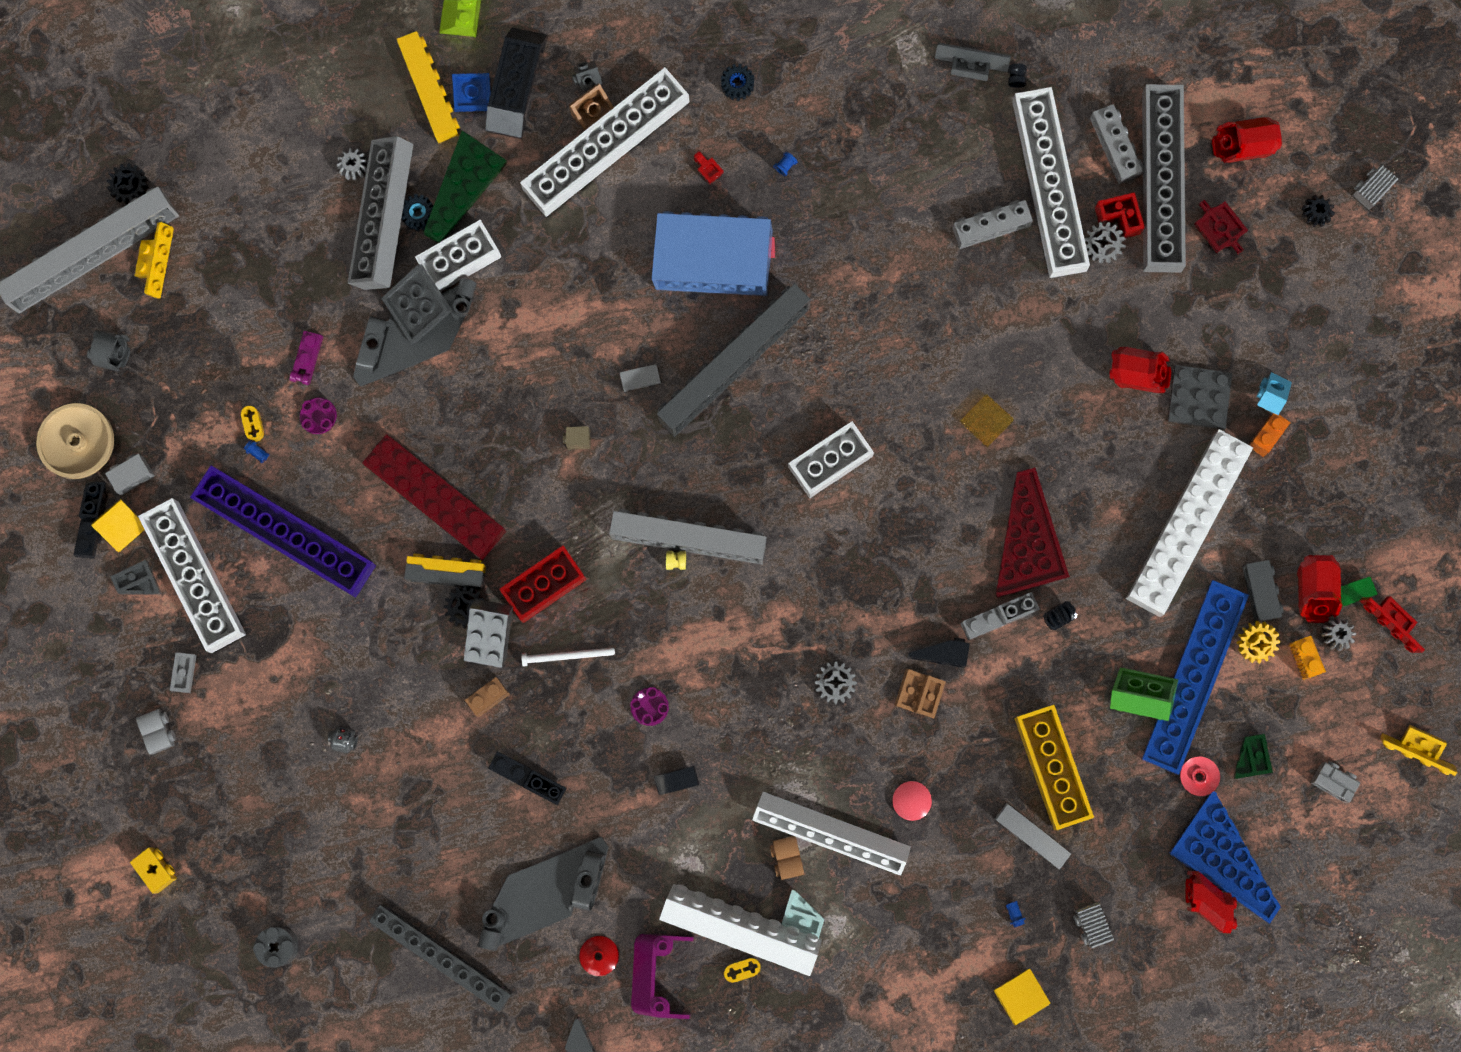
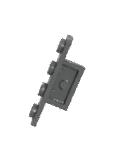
[935,43,1011,81]

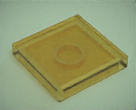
[960,394,1014,448]

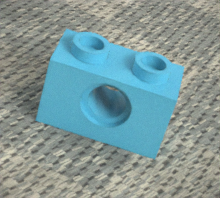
[1256,372,1292,415]

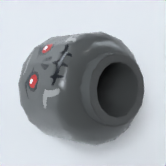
[328,726,358,754]

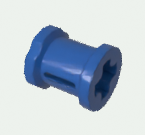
[773,152,798,177]

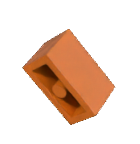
[1249,413,1291,457]

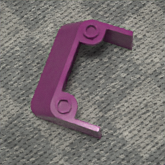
[631,934,694,1019]

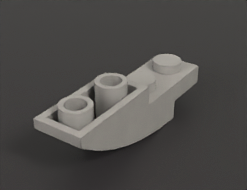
[960,592,1040,641]

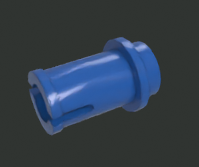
[244,440,269,463]
[1005,901,1026,928]

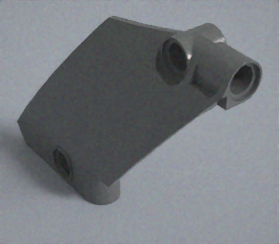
[353,278,477,387]
[478,837,609,951]

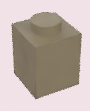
[563,426,591,450]

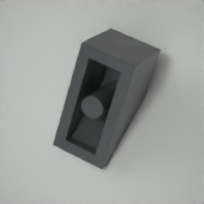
[565,1017,596,1052]

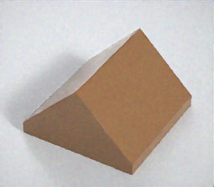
[569,83,614,131]

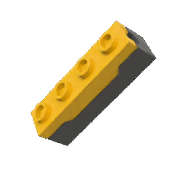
[404,554,486,589]

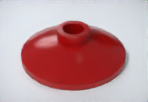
[579,936,619,976]

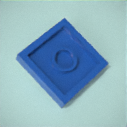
[452,73,491,112]

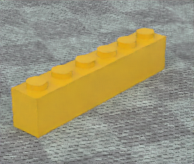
[397,31,460,143]

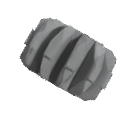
[336,148,368,181]
[1321,618,1356,651]

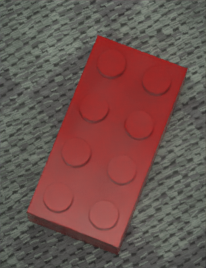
[499,546,587,623]

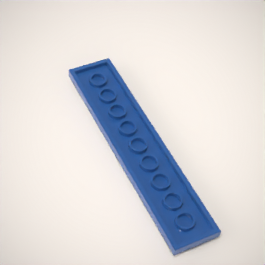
[1141,580,1249,775]

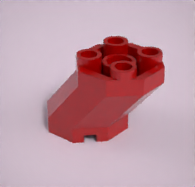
[1212,117,1282,163]
[1109,347,1172,393]
[1297,555,1343,623]
[1185,871,1237,933]

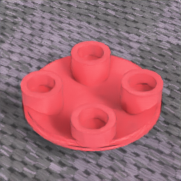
[892,781,932,821]

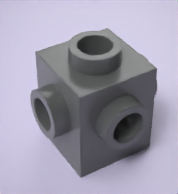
[572,61,602,91]

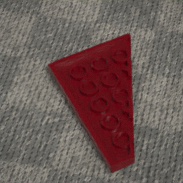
[995,467,1070,598]

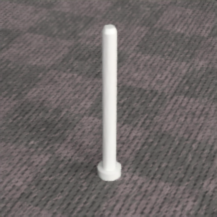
[521,648,615,667]

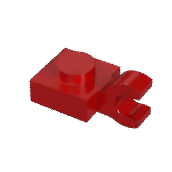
[693,151,724,185]

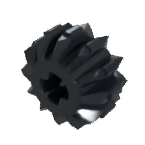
[1301,195,1335,227]
[1043,601,1077,630]

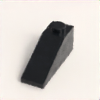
[907,638,970,668]

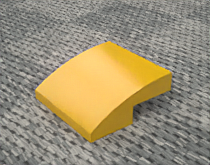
[993,968,1051,1025]

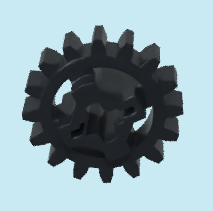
[106,163,149,204]
[443,586,485,629]

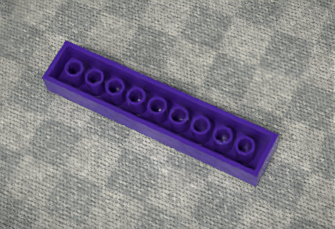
[190,465,376,598]

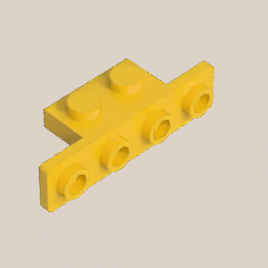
[135,222,174,299]
[1381,725,1457,776]

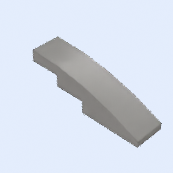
[995,803,1071,870]

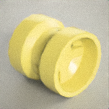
[666,551,686,570]

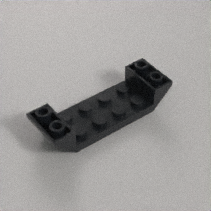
[486,27,548,139]

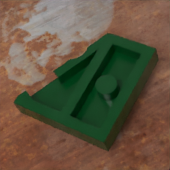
[1233,734,1273,779]

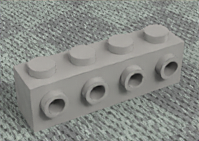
[1090,104,1143,185]
[953,200,1033,249]

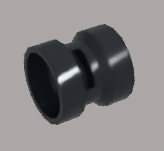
[1008,63,1027,88]

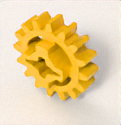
[1236,621,1280,664]

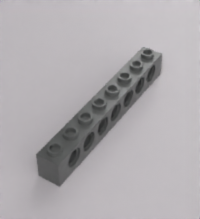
[369,904,513,1011]

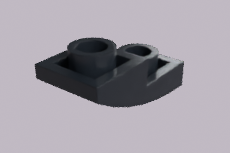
[654,766,699,795]

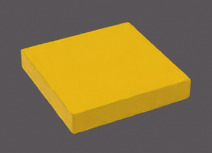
[91,499,145,553]

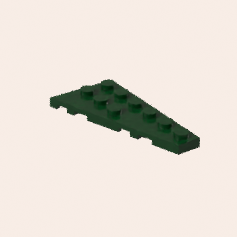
[424,131,507,244]

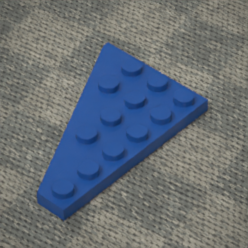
[1169,791,1281,924]

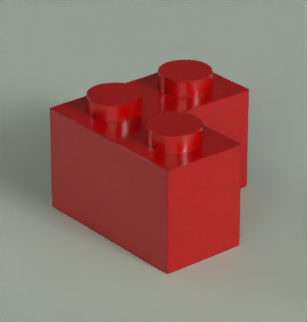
[1095,192,1145,238]

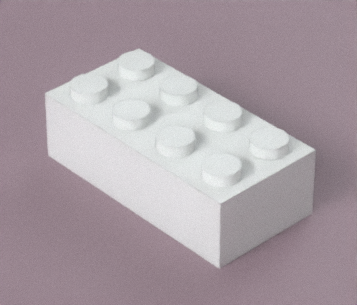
[415,220,501,292]
[788,421,874,498]

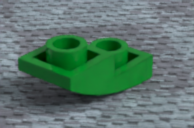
[1341,577,1378,607]

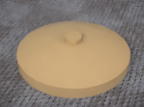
[36,403,114,479]

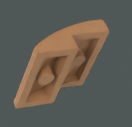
[894,669,946,719]

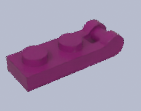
[289,331,323,385]

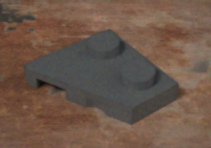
[110,560,162,595]

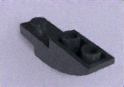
[73,481,106,559]
[488,751,567,806]

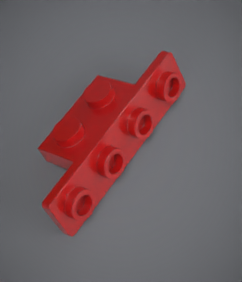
[1360,596,1425,653]

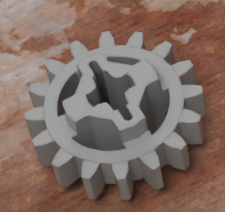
[1084,222,1126,263]
[815,662,857,704]

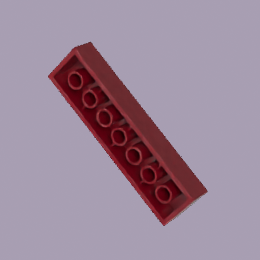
[362,434,507,561]

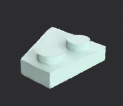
[781,889,824,939]

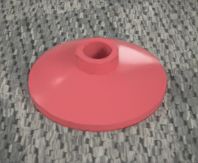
[1180,757,1220,796]

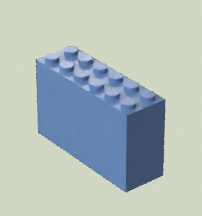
[652,211,773,296]

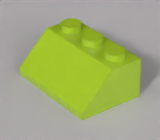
[439,0,481,37]

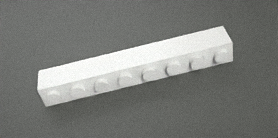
[753,792,911,876]

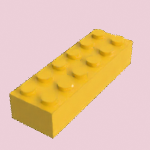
[1014,705,1094,830]

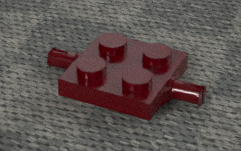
[1194,200,1248,255]

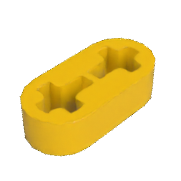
[241,406,264,442]
[724,958,761,983]

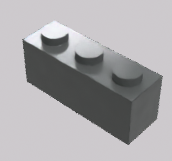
[1242,560,1283,623]

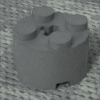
[87,330,130,371]
[253,926,298,968]

